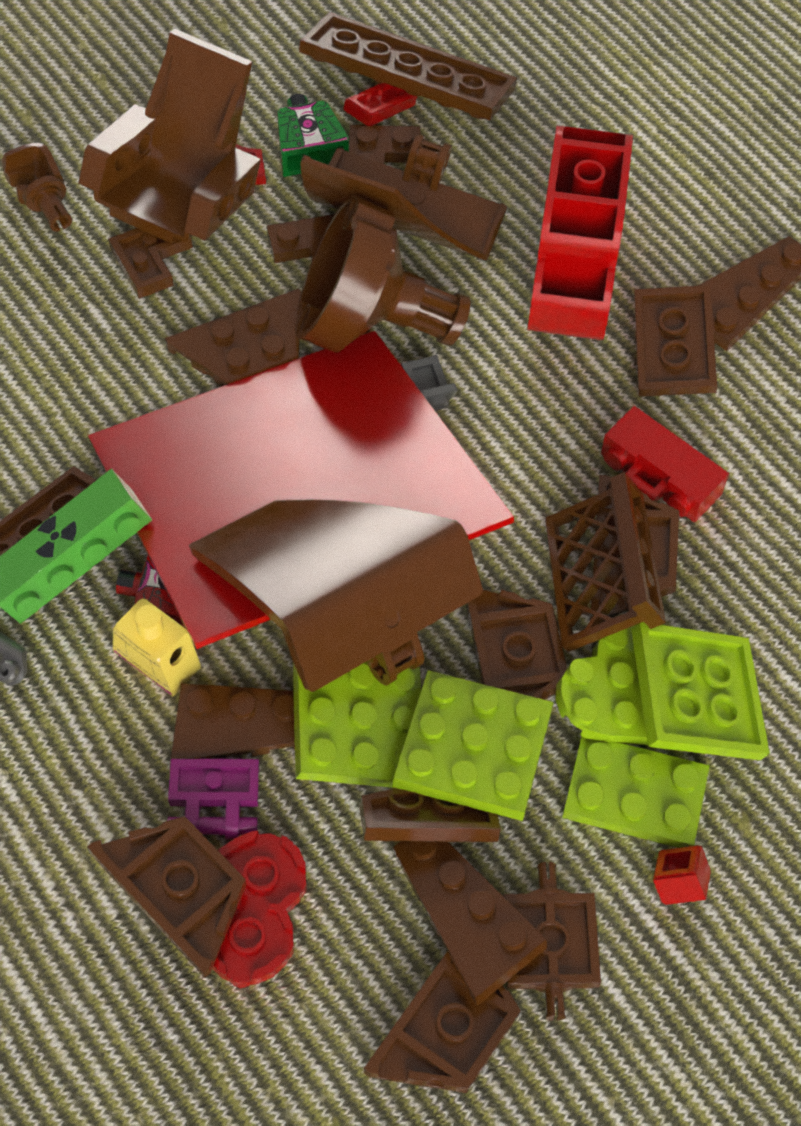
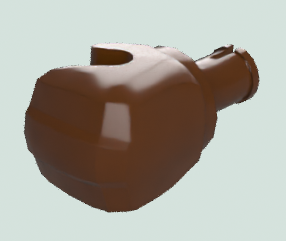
[1,142,73,232]

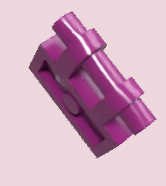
[167,759,260,839]

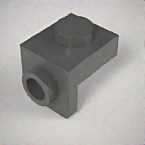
[401,355,457,411]

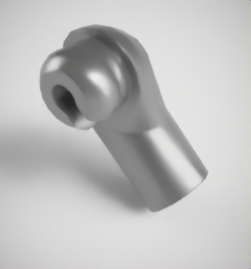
[0,632,27,685]

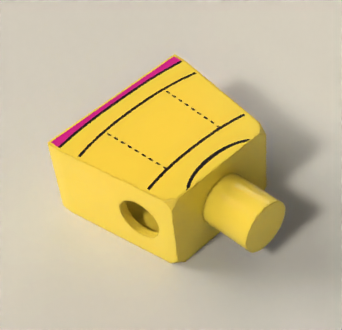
[113,598,201,697]

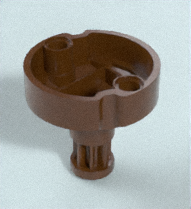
[295,195,471,353]

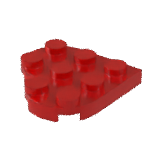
[212,831,307,988]

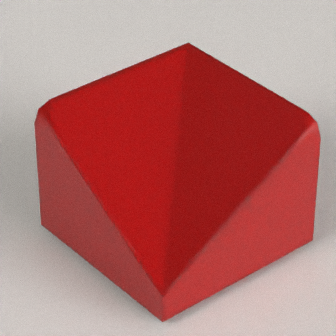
[653,845,711,905]

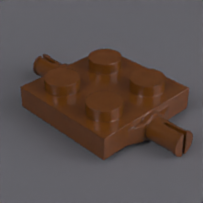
[503,862,601,1021]

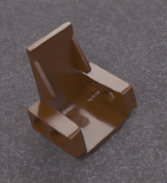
[78,28,261,244]

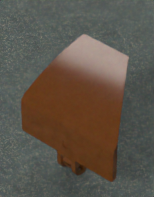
[300,134,507,261]
[189,499,483,692]

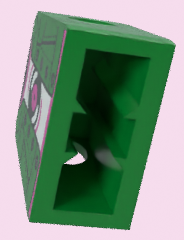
[277,94,349,177]

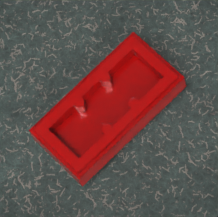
[343,83,417,126]

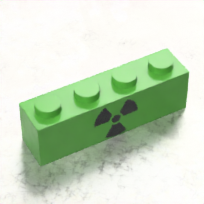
[0,468,152,624]

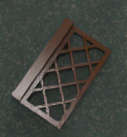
[545,472,666,652]

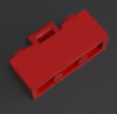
[600,406,729,523]

